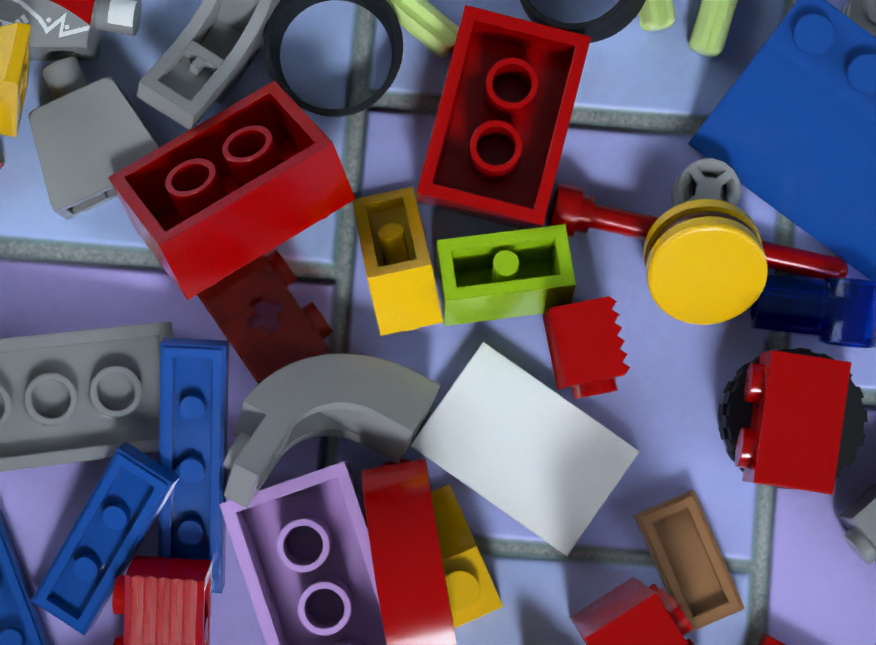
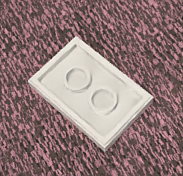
[410,342,640,556]

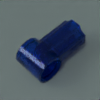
[750,275,876,348]

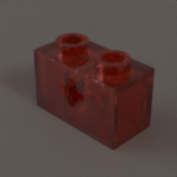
[197,249,334,384]

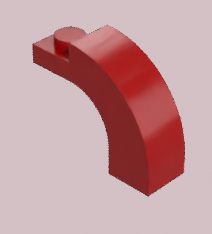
[361,459,457,645]

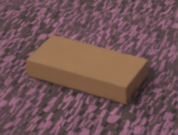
[633,490,745,634]

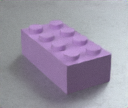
[219,460,386,645]

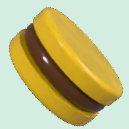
[643,199,768,325]

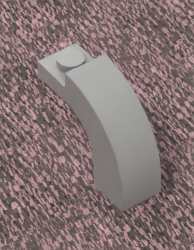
[136,0,281,130]
[223,353,441,509]

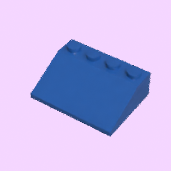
[688,0,876,284]

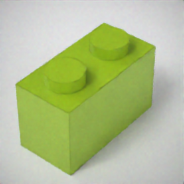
[435,224,576,326]

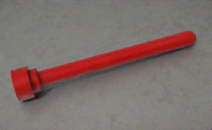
[548,182,848,282]

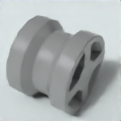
[671,158,741,207]

